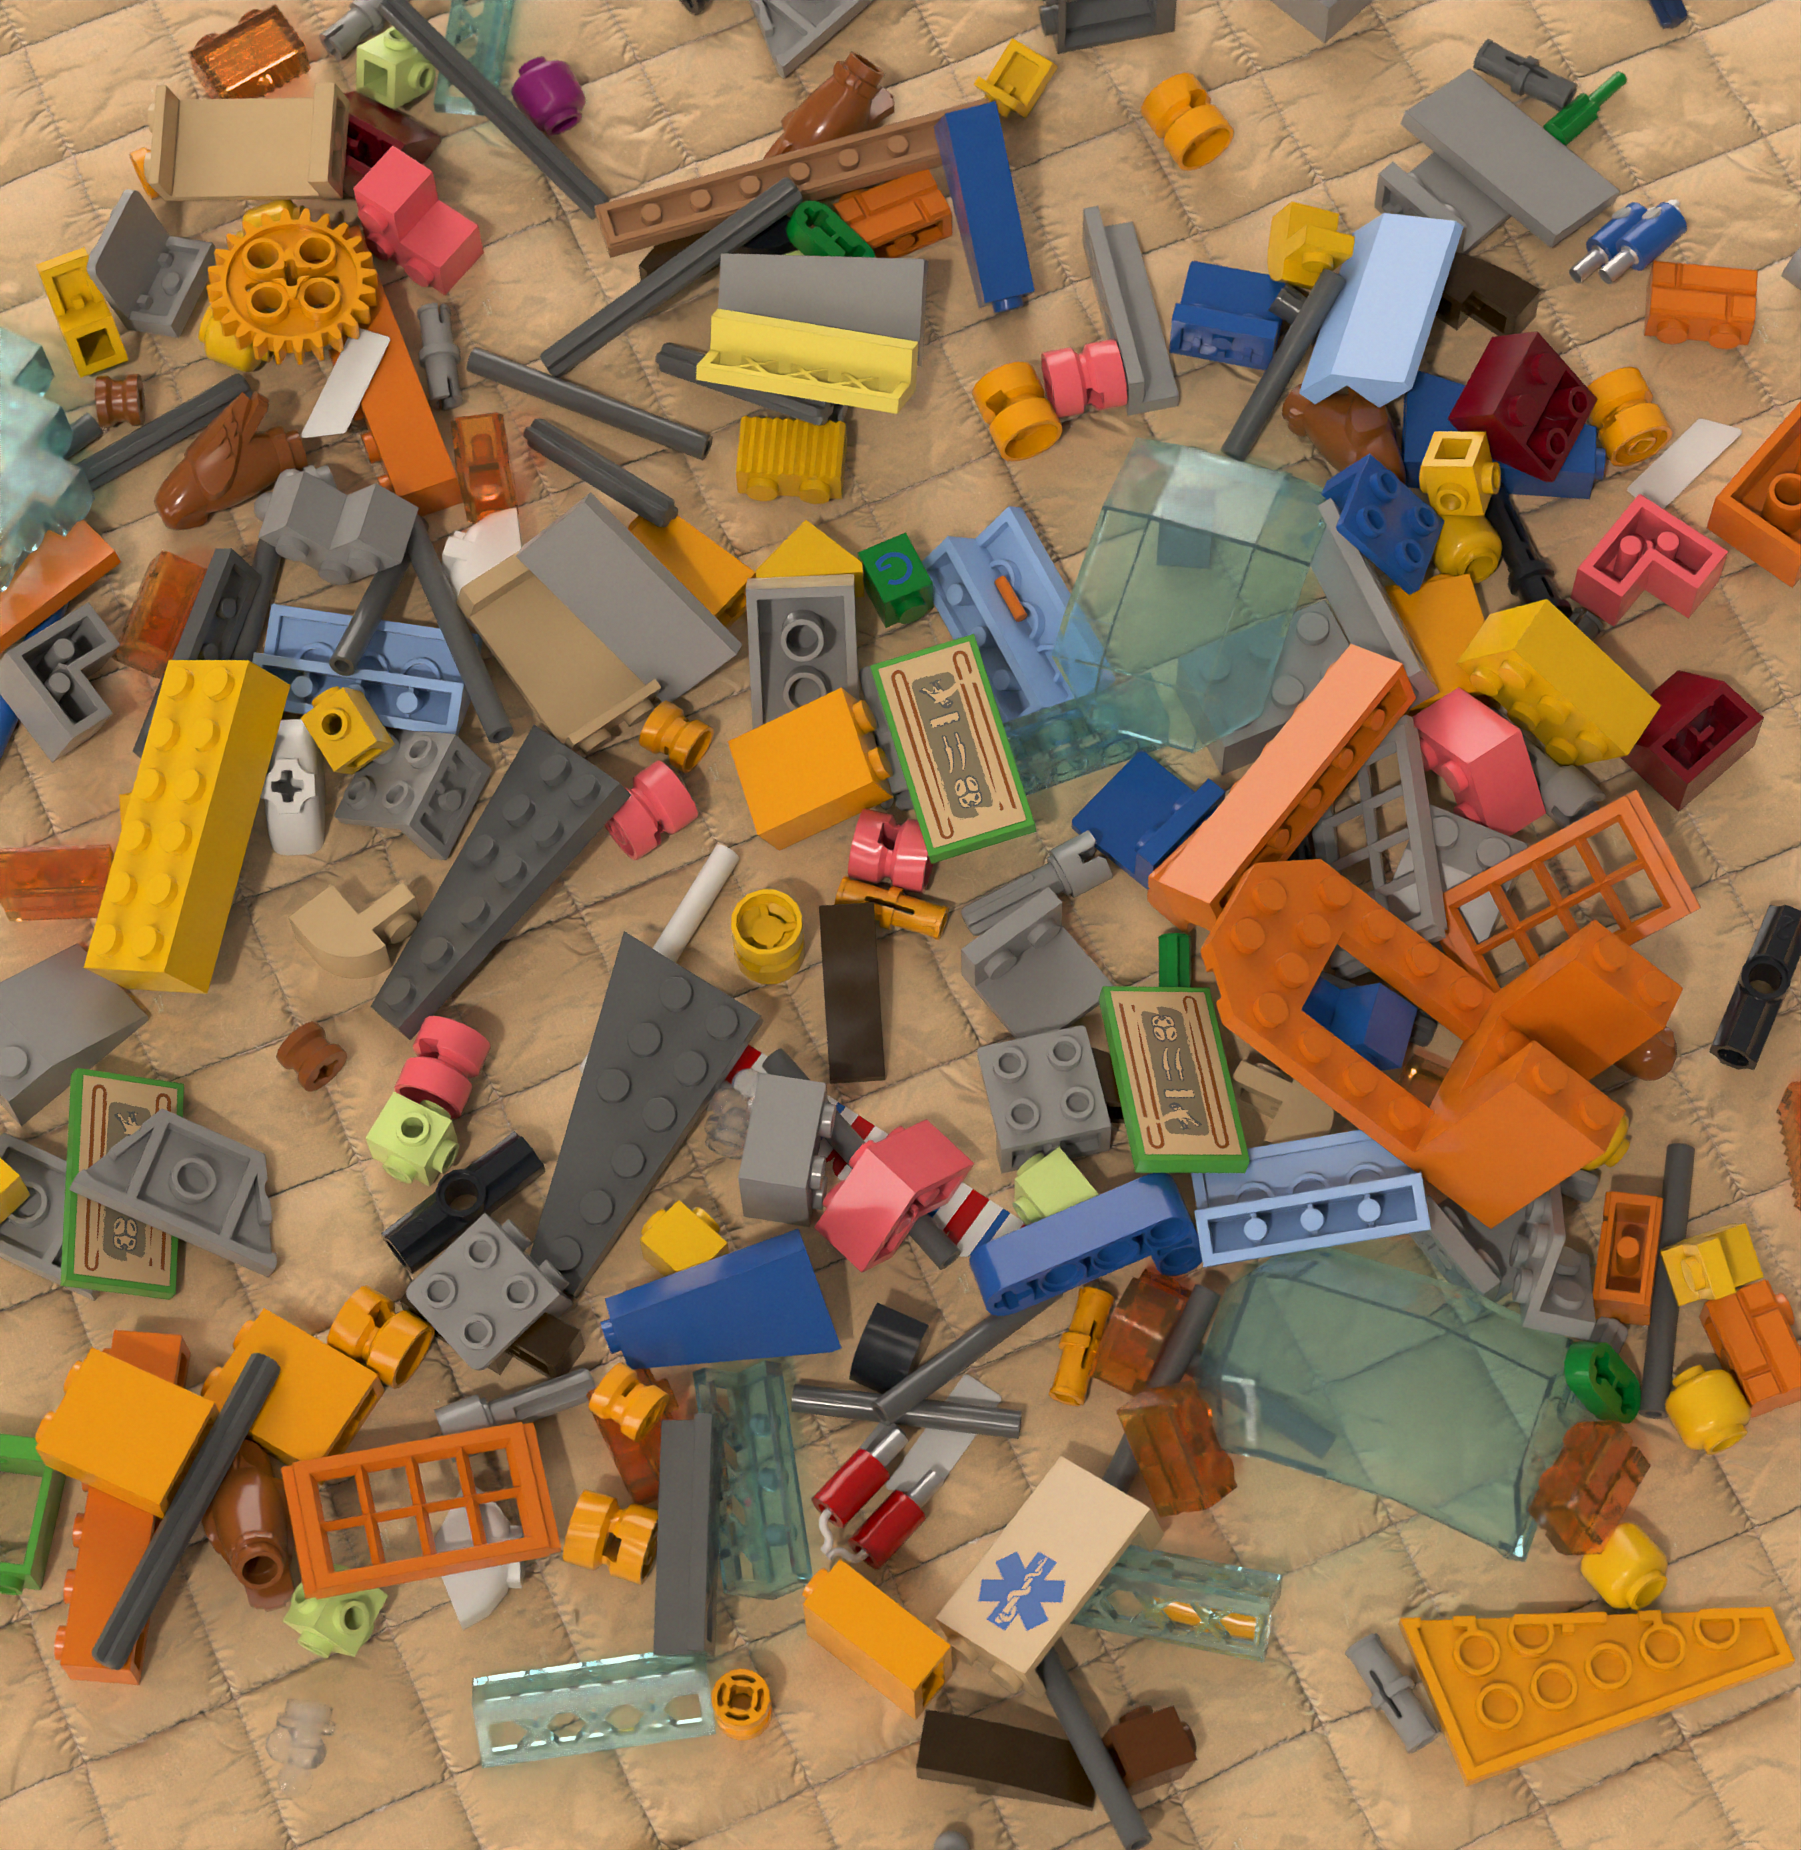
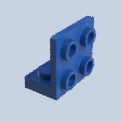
[1169,261,1285,371]
[1321,453,1444,595]
[1071,751,1225,890]

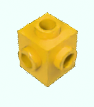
[1419,431,1501,516]

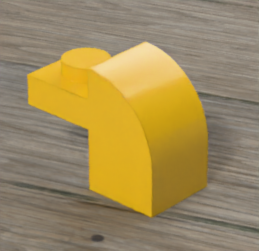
[1267,201,1355,290]
[36,247,129,378]
[1659,1223,1764,1306]

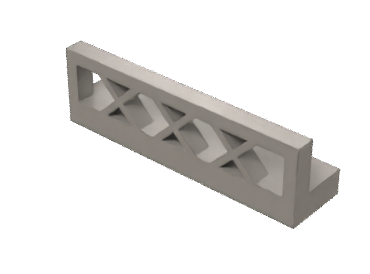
[1082,206,1179,416]
[1298,498,1439,711]

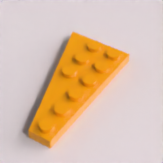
[1398,1607,1796,1787]

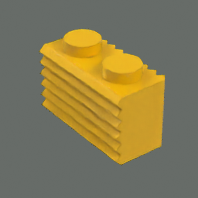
[736,415,847,504]

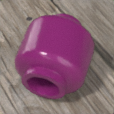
[511,56,586,136]

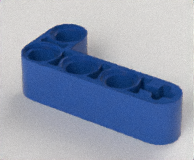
[969,1173,1202,1316]

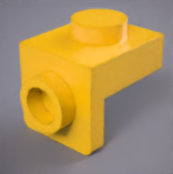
[973,38,1058,119]

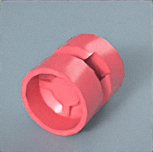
[1041,339,1127,419]
[604,760,698,861]
[848,808,934,894]
[394,1016,491,1119]

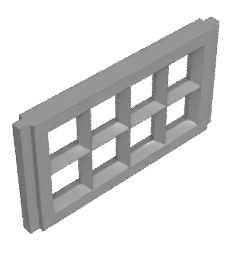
[1312,715,1448,981]

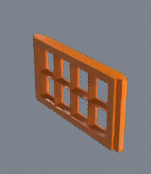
[1439,789,1702,993]
[281,1422,561,1599]

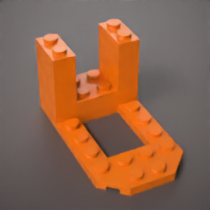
[1200,859,1683,1229]

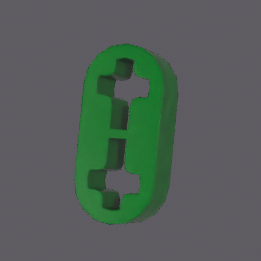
[786,201,876,258]
[1564,1340,1641,1424]

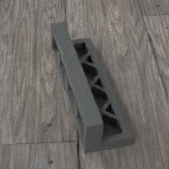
[132,548,262,758]
[653,1413,723,1657]

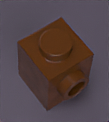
[1102,1705,1197,1796]

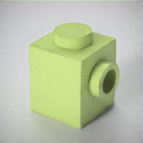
[1013,1147,1099,1226]

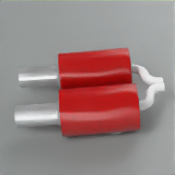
[811,1428,944,1570]

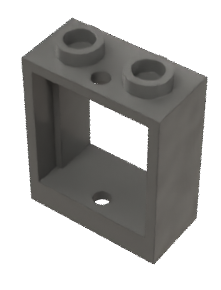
[1039,0,1176,54]

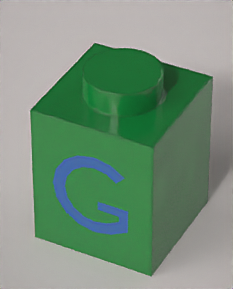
[858,532,934,628]

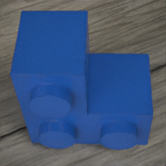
[1301,976,1418,1071]

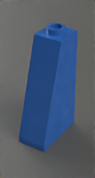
[933,101,1035,314]
[1401,370,1605,499]
[600,1229,842,1370]

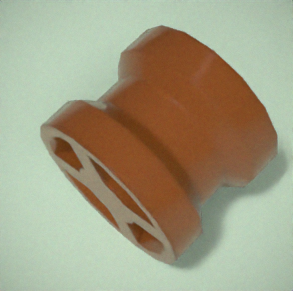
[95,374,145,428]
[276,1021,347,1092]

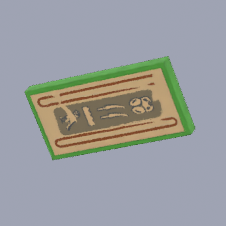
[870,634,1037,864]
[1099,986,1250,1173]
[60,1068,184,1300]

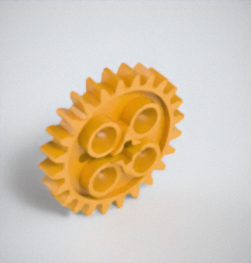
[207,208,378,365]

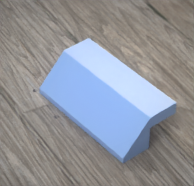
[1299,213,1463,408]
[922,506,1117,739]
[252,603,483,736]
[1191,1130,1431,1268]

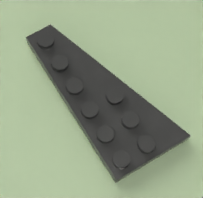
[370,725,631,1040]
[530,931,764,1299]

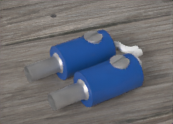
[1569,199,1687,284]

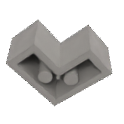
[258,471,419,585]
[0,602,120,763]
[738,1073,836,1227]

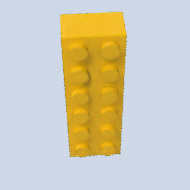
[83,660,290,994]

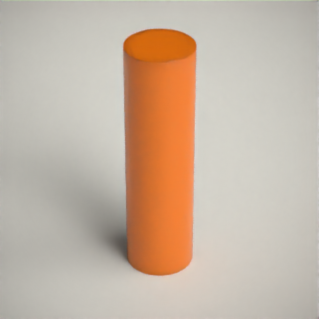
[994,576,1028,622]

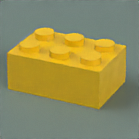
[1457,599,1661,766]

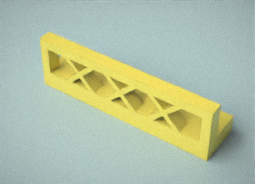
[696,309,919,414]

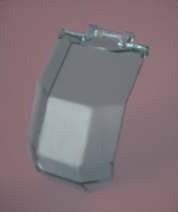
[1052,438,1327,754]
[1189,1247,1601,1562]

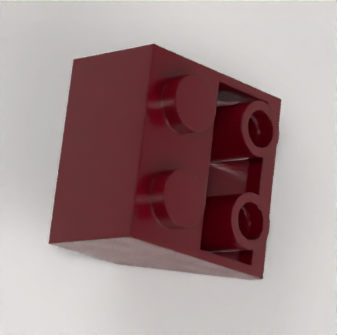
[343,91,442,199]
[1447,331,1598,482]
[1620,670,1764,812]

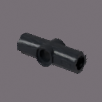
[1709,905,1801,1070]
[381,1131,546,1274]

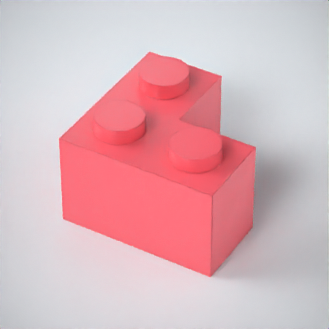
[353,146,484,295]
[1570,493,1728,627]
[1413,687,1546,837]
[814,1119,975,1273]

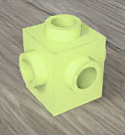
[356,27,436,109]
[366,1092,459,1187]
[282,1564,388,1658]

